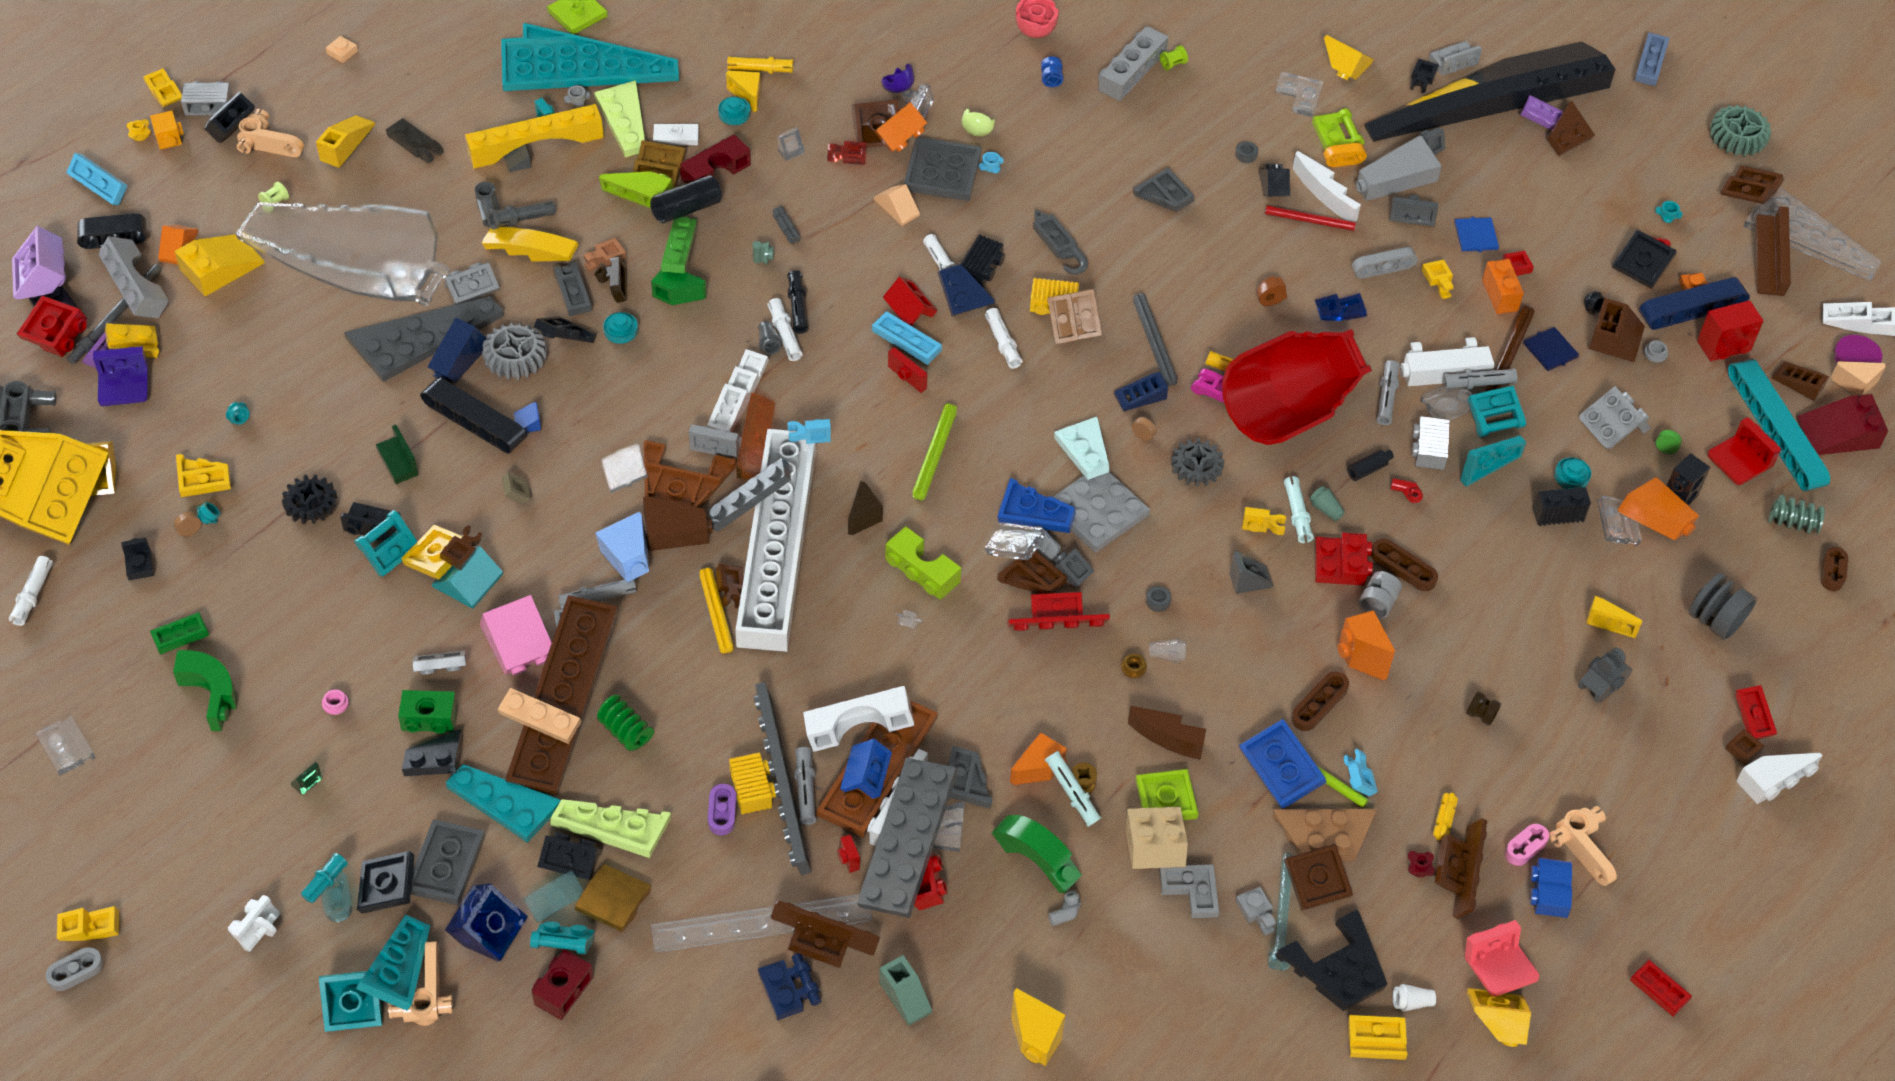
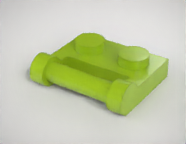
[1312,108,1365,150]

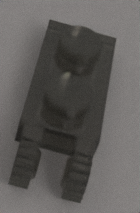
[386,118,444,163]

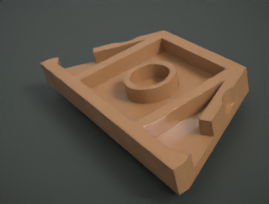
[1273,809,1376,861]

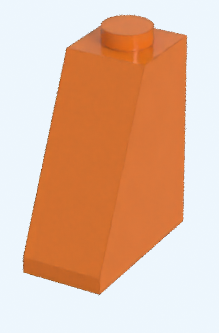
[1618,477,1699,541]

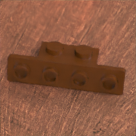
[1435,818,1487,919]
[771,900,880,968]

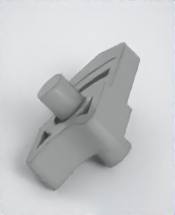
[1027,526,1061,560]

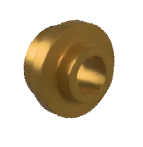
[1121,654,1147,678]

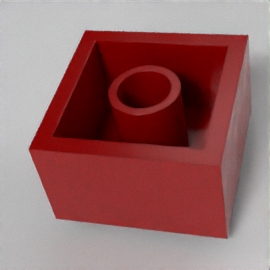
[1697,300,1764,362]

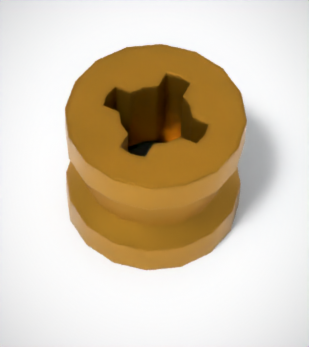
[1070,762,1097,794]

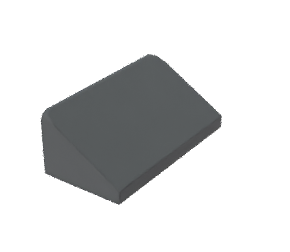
[504,144,531,172]

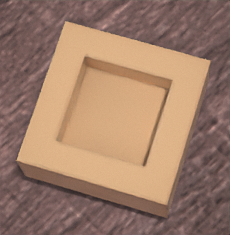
[326,36,358,63]

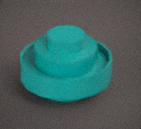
[718,97,751,125]
[603,312,638,344]
[1554,457,1591,489]

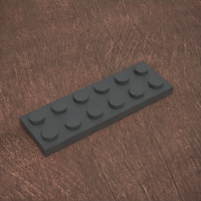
[857,758,958,918]

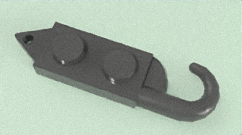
[1033,210,1088,275]

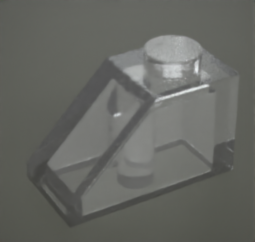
[933,801,965,852]

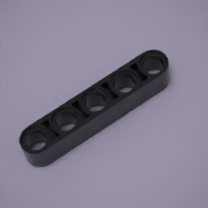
[420,377,527,454]

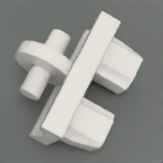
[228,895,281,952]

